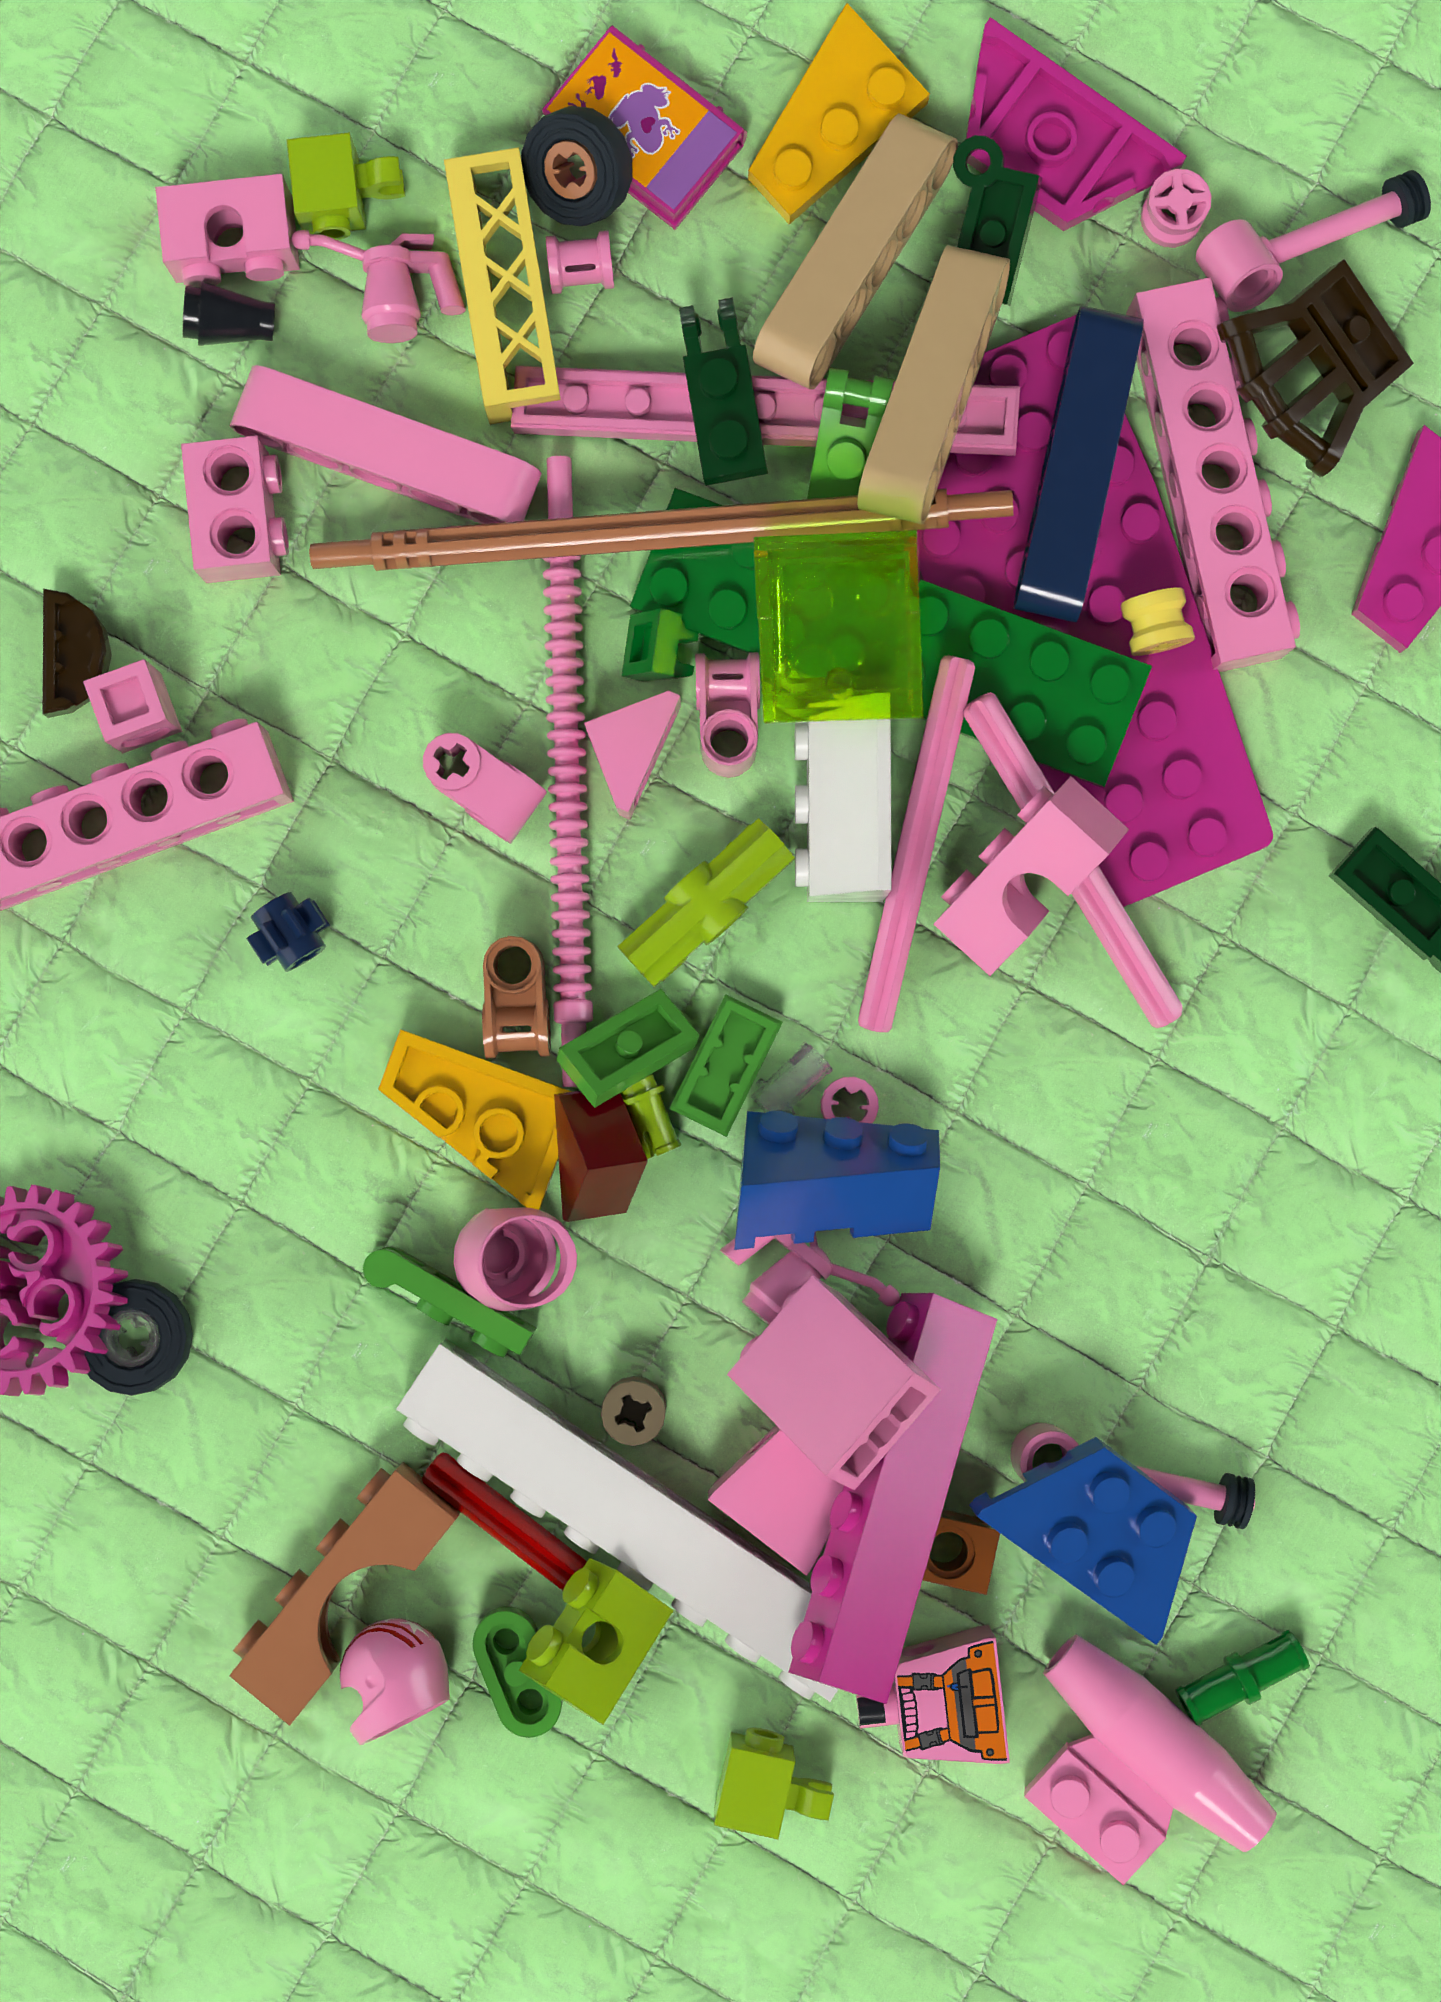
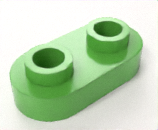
[472,1606,563,1738]

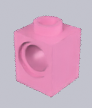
[83,659,182,753]

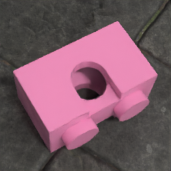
[155,174,300,288]

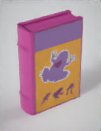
[542,25,747,230]

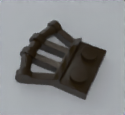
[1216,259,1414,477]

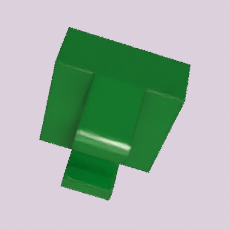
[621,608,699,682]

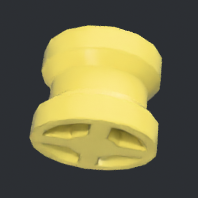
[1120,588,1195,656]

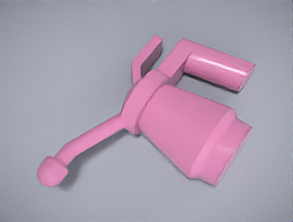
[291,230,466,343]
[720,1231,900,1325]

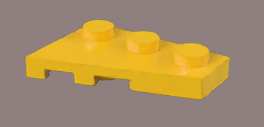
[748,3,930,225]
[378,1029,572,1210]

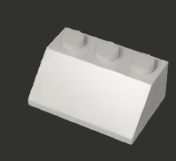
[794,693,892,902]

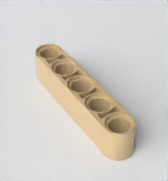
[753,113,958,390]
[857,245,1010,524]

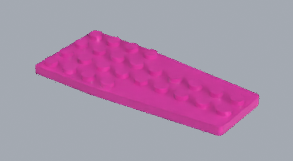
[899,315,1273,907]

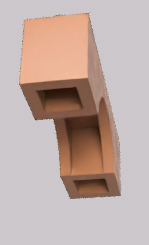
[229,1462,461,1726]

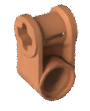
[482,936,551,1059]

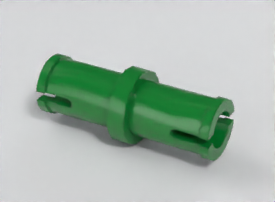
[1175,1630,1310,1726]

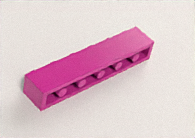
[788,1293,997,1704]

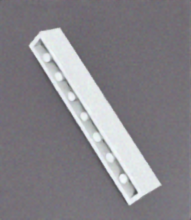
[396,1339,838,1702]

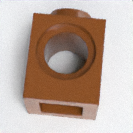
[923,1509,1000,1595]

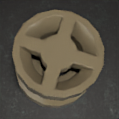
[601,1376,666,1446]

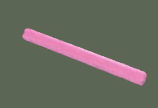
[858,655,975,1032]
[963,692,1182,1028]

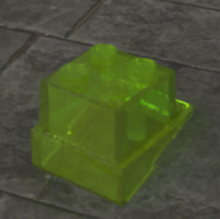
[754,530,923,724]

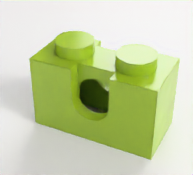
[518,1557,674,1725]

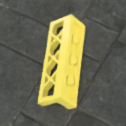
[444,147,561,425]

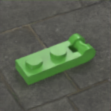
[807,367,894,551]
[363,1246,537,1358]

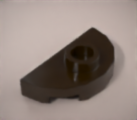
[42,588,112,718]

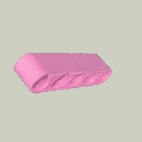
[230,365,542,524]

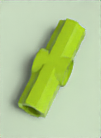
[617,818,795,988]

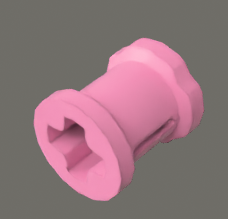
[546,230,614,294]

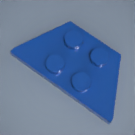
[969,1437,1197,1645]

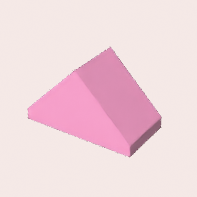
[584,690,681,820]

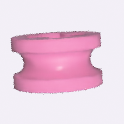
[820,1077,879,1123]

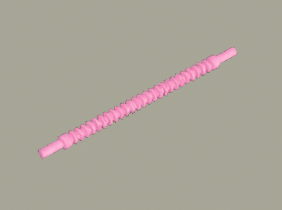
[543,456,593,1087]

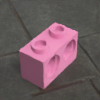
[181,436,289,583]

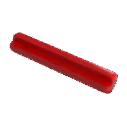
[422,1452,587,1591]

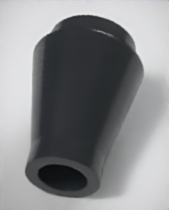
[183,281,275,346]

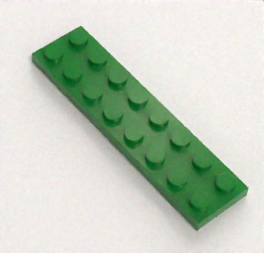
[630,488,1152,788]

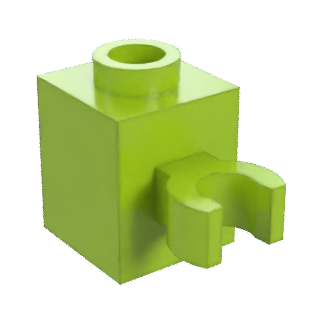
[287,132,406,240]
[714,1727,834,1840]

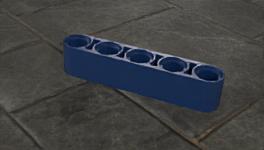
[1013,305,1144,623]

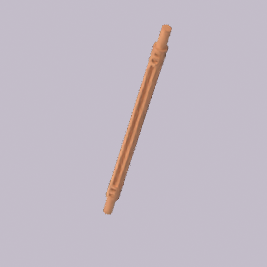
[309,488,1013,571]

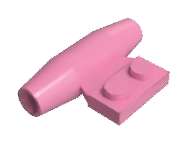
[1024,1634,1277,1885]

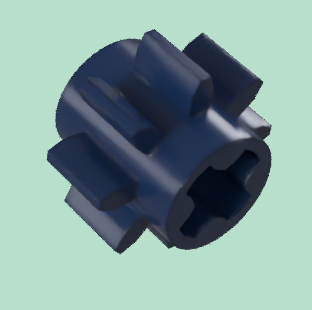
[246,892,330,972]

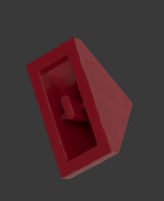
[554,1091,648,1222]

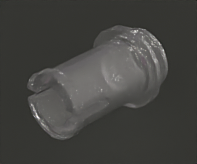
[751,1042,833,1115]

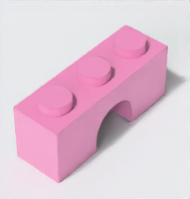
[933,776,1129,976]

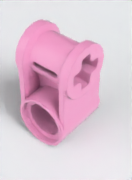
[695,652,760,778]
[423,733,547,844]

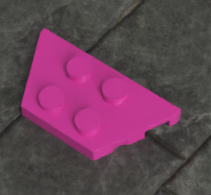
[966,17,1187,231]

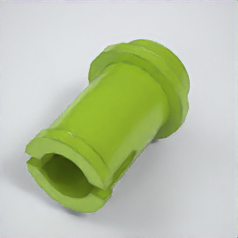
[621,1074,681,1159]

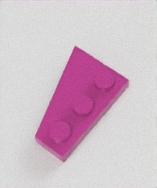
[1351,425,1441,653]

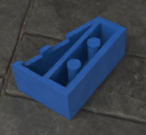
[734,1111,940,1250]

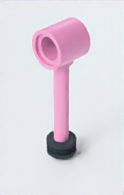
[1196,170,1431,312]
[1011,1423,1255,1529]

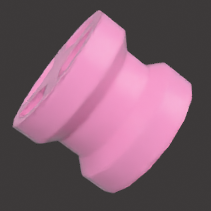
[1140,169,1211,248]

